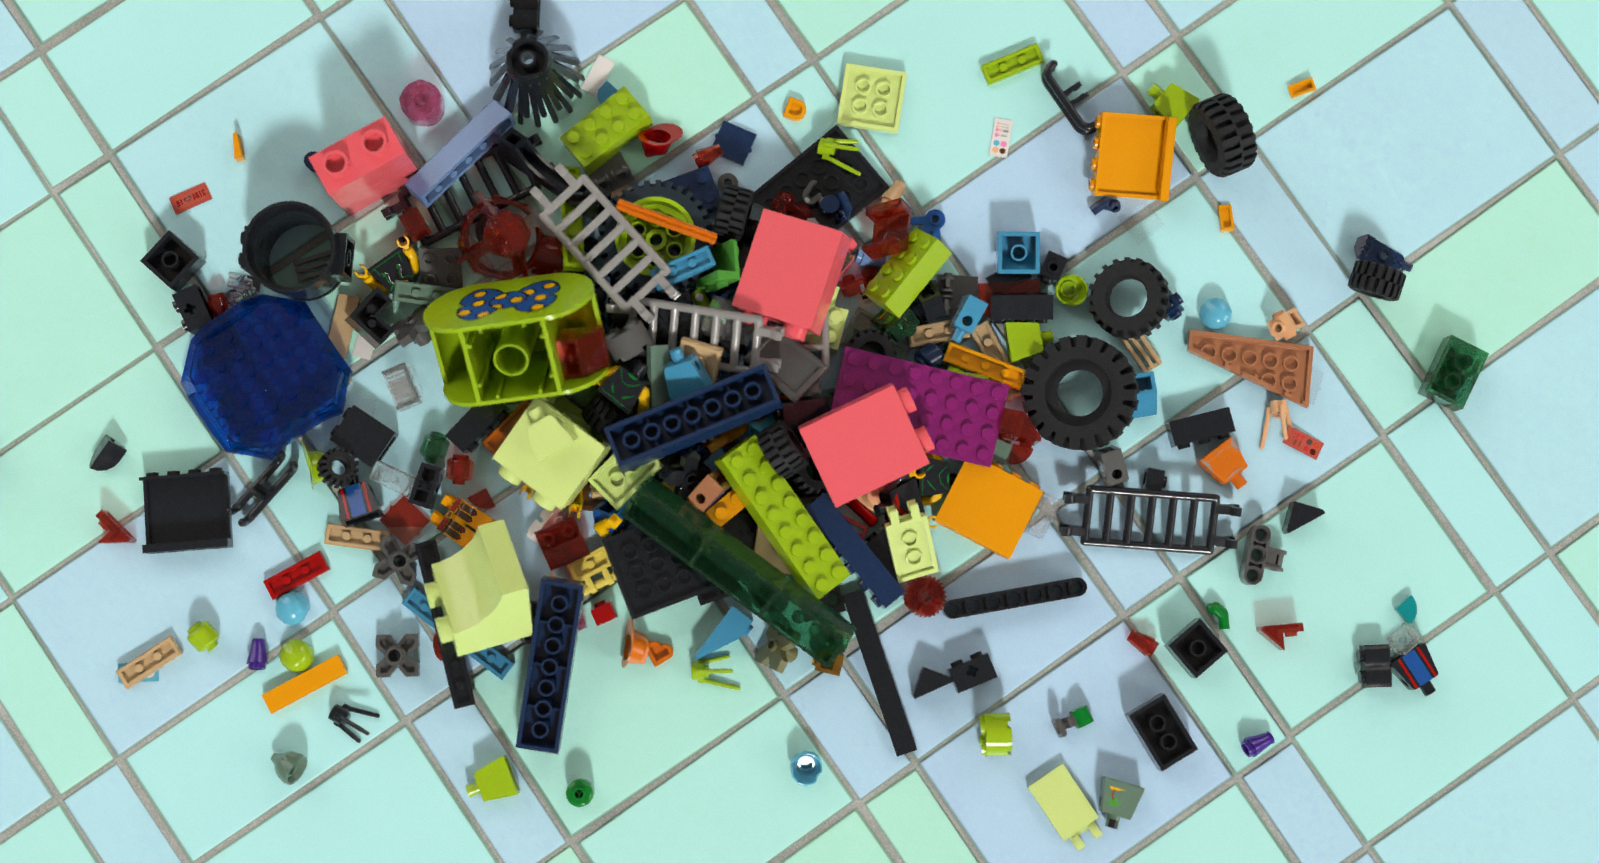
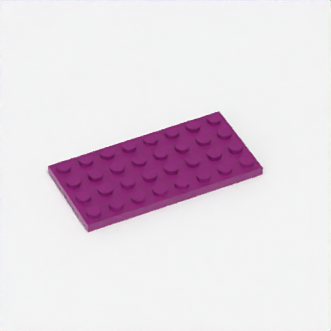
[830,346,1010,468]

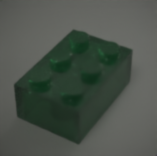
[1417,335,1489,412]

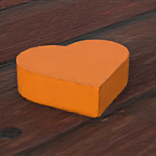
[648,641,673,667]

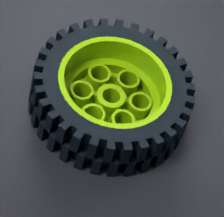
[598,180,713,299]

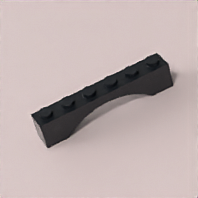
[497,127,611,220]

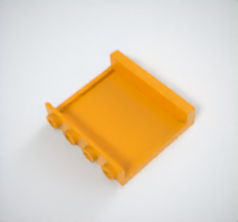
[1088,111,1177,201]
[933,461,1044,560]

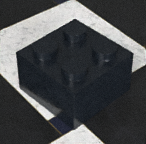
[140,230,206,292]
[1164,618,1228,678]

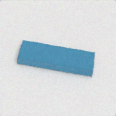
[649,245,716,291]

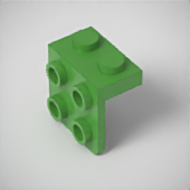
[696,239,741,292]

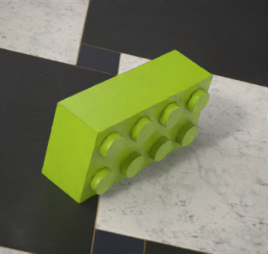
[559,86,653,175]
[863,228,952,318]

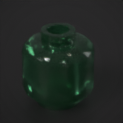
[419,431,450,464]

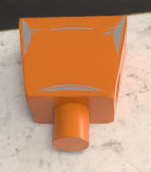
[1196,437,1248,490]

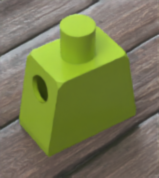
[1147,83,1200,128]
[1003,322,1054,364]
[465,755,520,801]

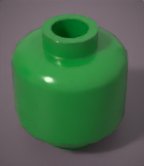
[566,778,595,807]

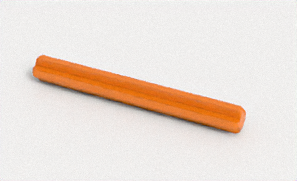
[616,199,718,245]

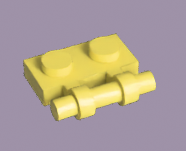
[567,546,616,597]

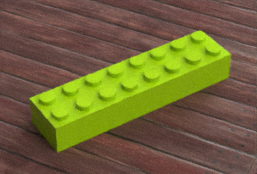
[714,435,850,600]

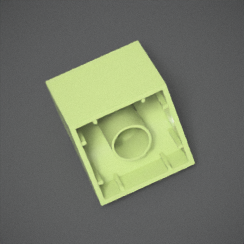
[492,395,613,511]
[424,519,533,657]

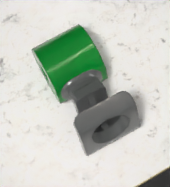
[1051,705,1094,737]

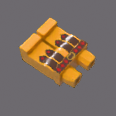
[430,494,495,548]

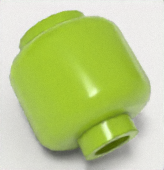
[187,620,220,652]

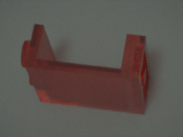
[861,198,912,260]

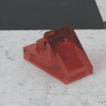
[95,510,137,544]
[1256,623,1304,650]

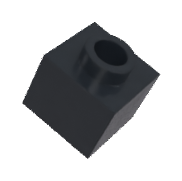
[1141,468,1167,490]

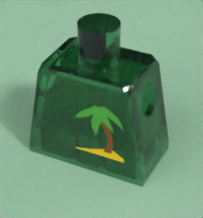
[870,307,920,342]

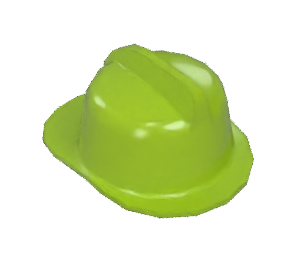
[301,440,332,490]

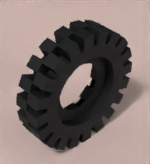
[1021,335,1139,451]

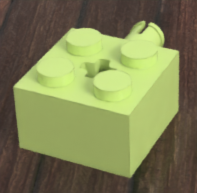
[798,286,849,353]

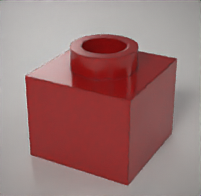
[590,600,618,626]

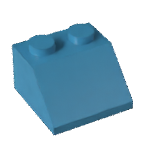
[996,232,1040,274]

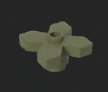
[754,622,800,674]

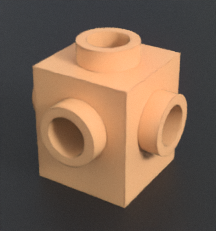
[1267,307,1305,341]

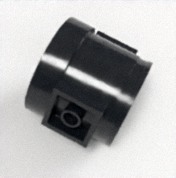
[238,201,355,301]

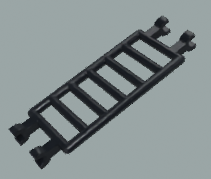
[381,133,555,249]
[1059,485,1242,555]

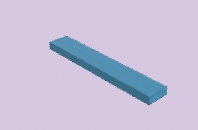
[402,586,515,680]

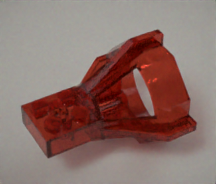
[453,190,545,281]

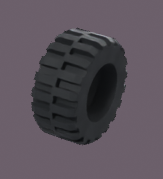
[1188,93,1257,178]

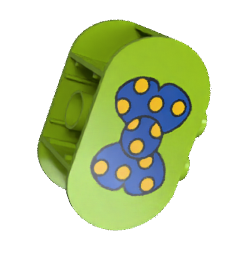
[423,273,611,407]

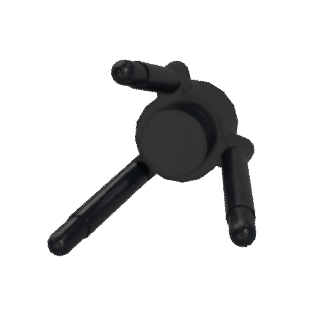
[328,703,380,743]

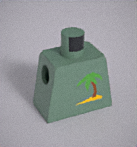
[1099,776,1145,829]

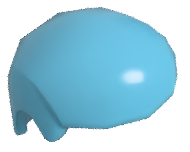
[1199,298,1232,329]
[275,591,310,625]
[790,750,822,786]

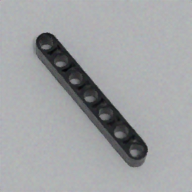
[942,578,1087,619]

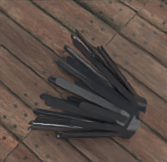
[489,30,585,128]

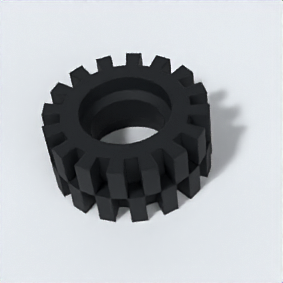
[317,447,359,488]

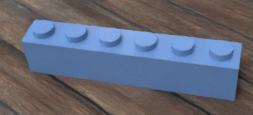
[405,100,516,208]

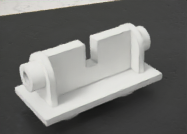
[526,506,567,546]

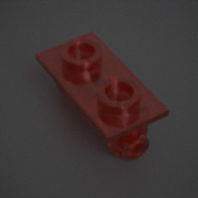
[771,191,815,221]
[838,266,879,298]

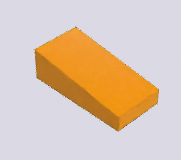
[1287,77,1316,99]
[233,132,246,162]
[1218,204,1235,232]

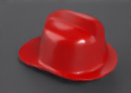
[637,123,683,158]

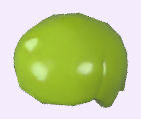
[1055,274,1088,306]
[279,639,315,673]

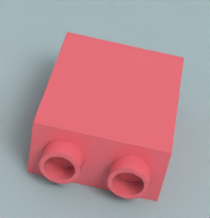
[308,116,419,216]
[732,209,851,342]
[797,383,935,508]

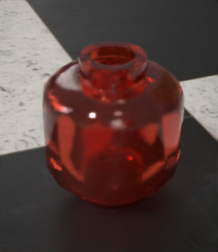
[446,454,474,485]

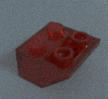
[556,325,610,379]
[998,407,1041,448]
[534,515,590,571]

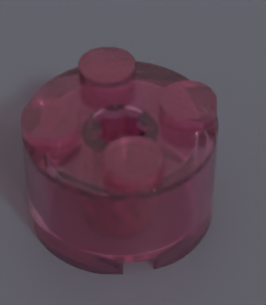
[399,79,445,127]

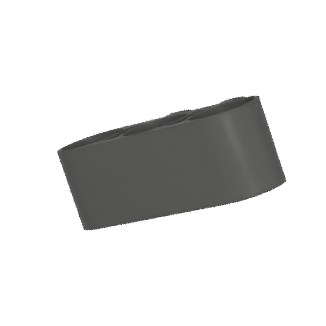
[1239,525,1287,585]

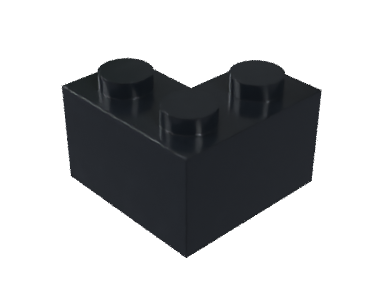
[344,287,395,349]

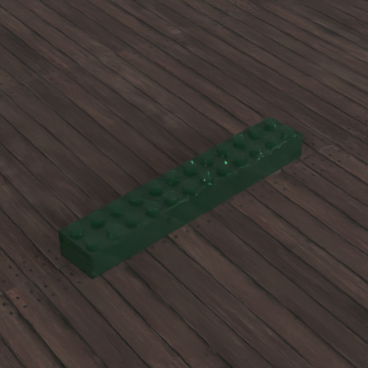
[620,475,857,668]

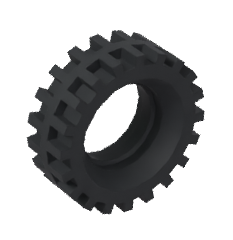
[1087,257,1172,340]

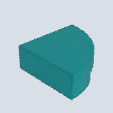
[1394,595,1417,625]

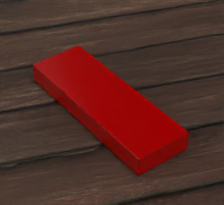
[263,551,331,600]

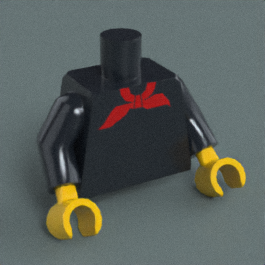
[873,467,938,528]

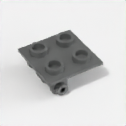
[583,151,635,193]
[418,248,463,289]
[936,273,978,316]

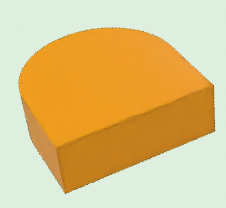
[783,97,806,121]

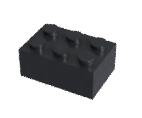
[1124,693,1198,771]

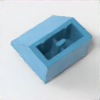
[1132,371,1157,418]

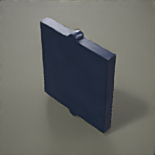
[710,121,757,166]

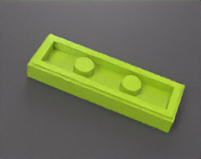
[980,43,1045,86]

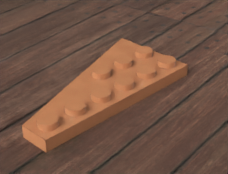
[1187,329,1314,408]

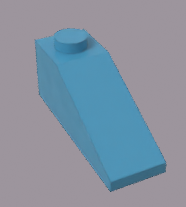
[695,606,753,660]

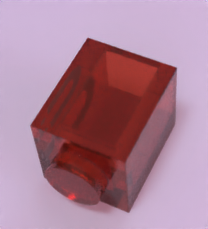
[398,206,433,243]

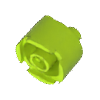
[978,713,1012,757]

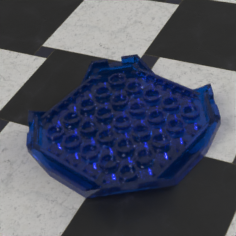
[181,294,352,461]

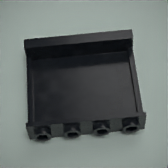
[139,467,233,554]

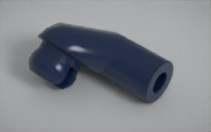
[835,191,853,222]
[1089,197,1121,215]

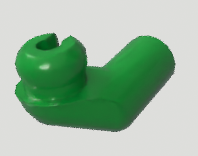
[1206,602,1230,630]

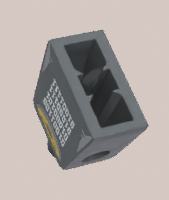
[1092,445,1129,487]

